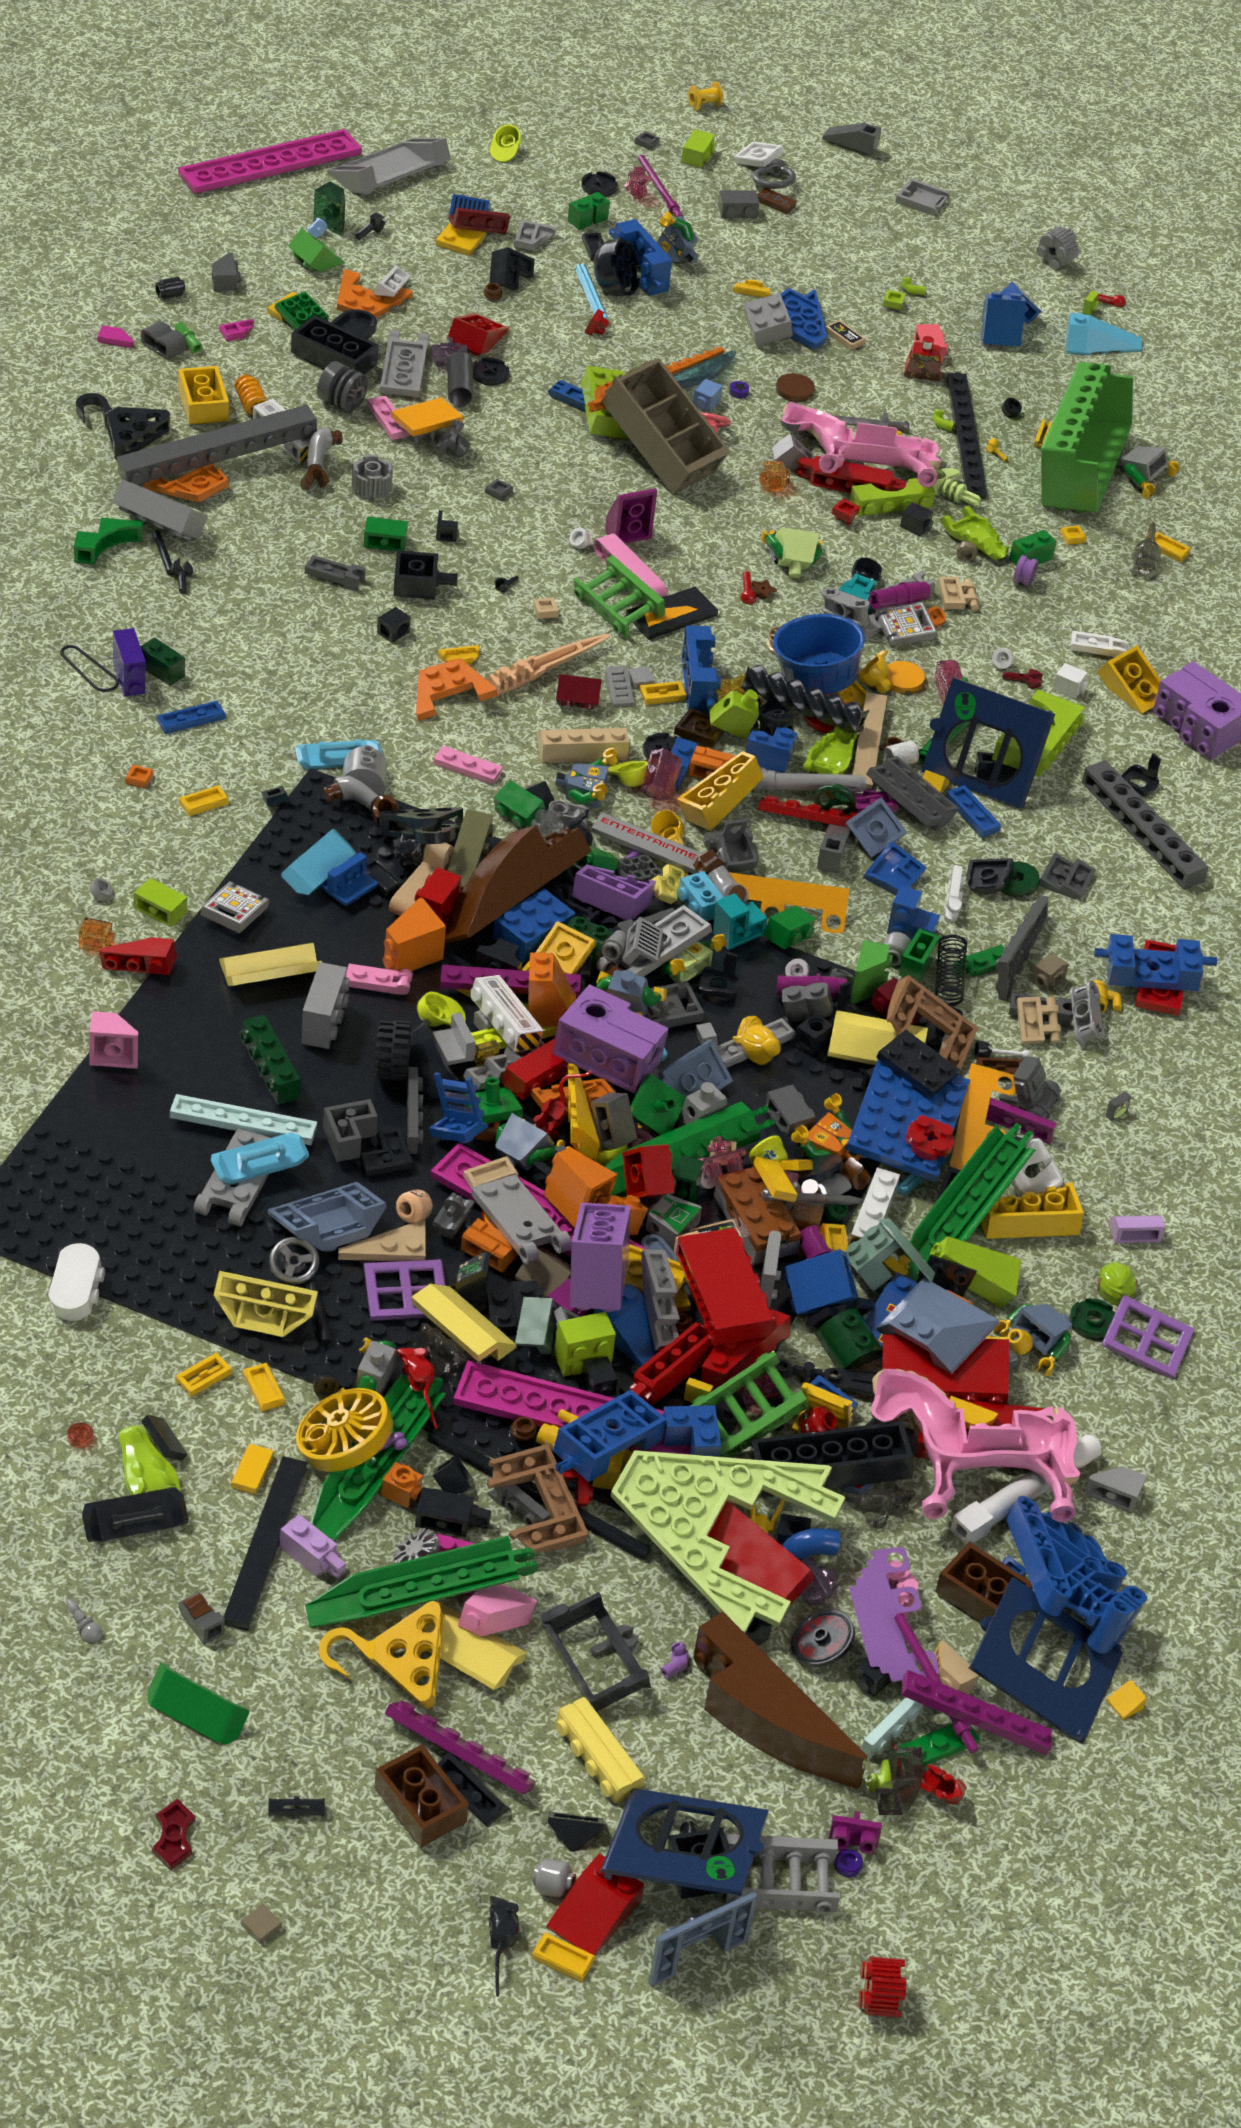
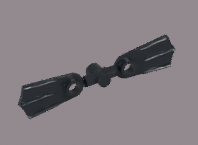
[759,1359,877,1397]

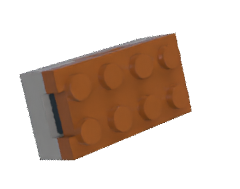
[714,1167,801,1265]

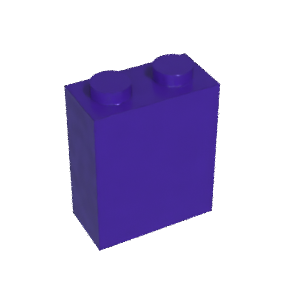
[113,628,146,696]

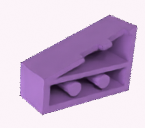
[572,865,656,920]

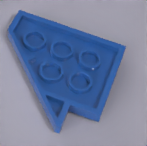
[781,288,827,350]

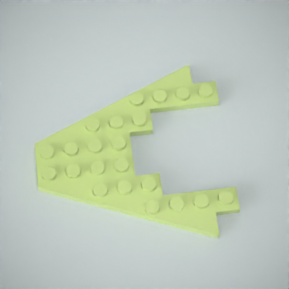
[611,1450,845,1633]

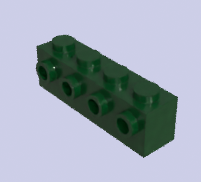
[240,1015,300,1105]

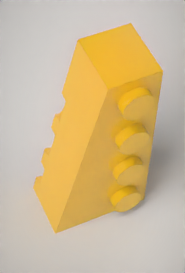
[677,751,764,831]
[981,1182,1084,1239]

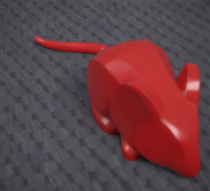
[533,1070,592,1139]
[397,1348,438,1429]
[892,1743,967,1805]

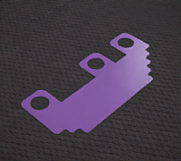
[849,1547,939,1682]

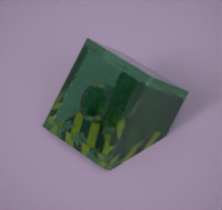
[313,181,345,237]

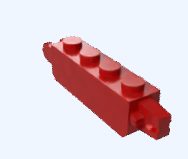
[796,455,907,493]
[630,1322,715,1406]

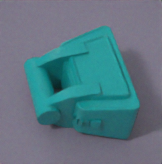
[838,574,878,614]

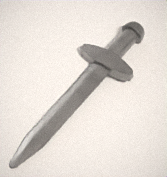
[832,412,910,432]
[761,1182,864,1211]

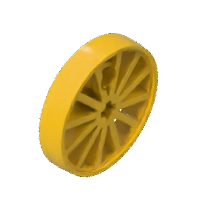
[296,1388,393,1472]

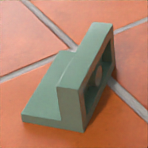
[515,1297,559,1355]

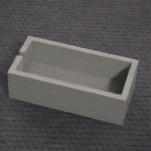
[113,479,208,540]

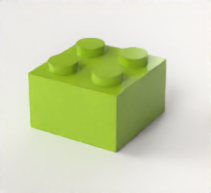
[554,1312,616,1377]

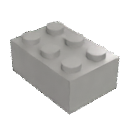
[301,962,350,1049]

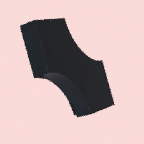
[808,1297,875,1328]

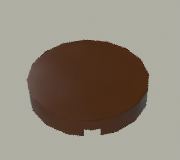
[776,373,815,402]

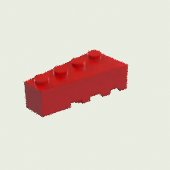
[702,1308,791,1391]

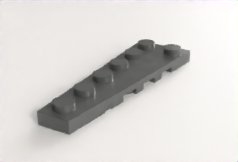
[995,895,1048,1001]

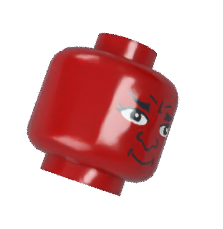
[798,1406,837,1434]

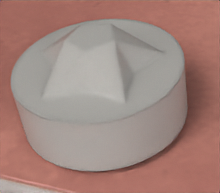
[89,878,113,901]

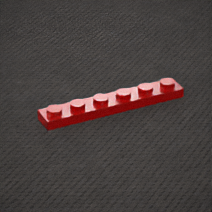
[758,795,858,827]

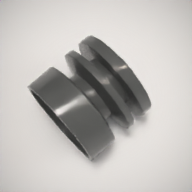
[317,361,369,413]

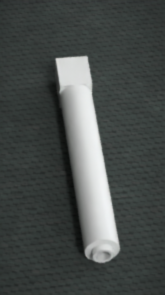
[950,1435,1101,1545]

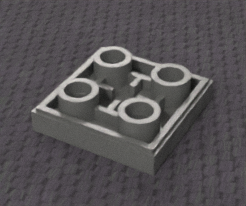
[614,855,663,883]

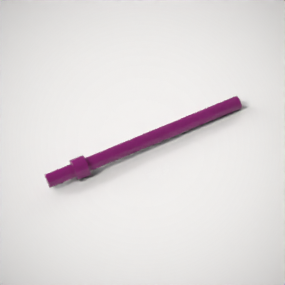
[638,155,684,218]
[894,1613,979,1754]

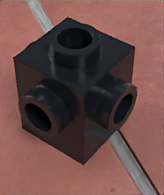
[760,709,794,736]

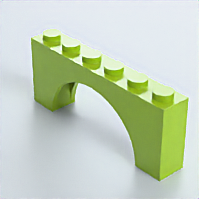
[992,690,1086,777]

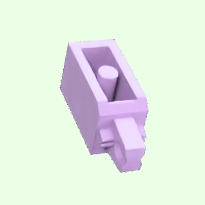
[279,1514,346,1579]

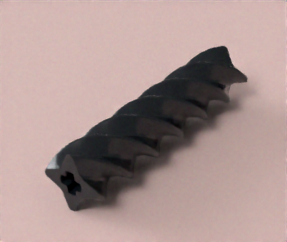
[741,664,869,733]

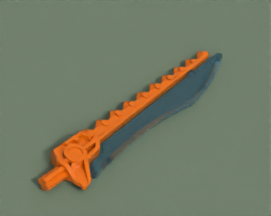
[587,347,736,412]

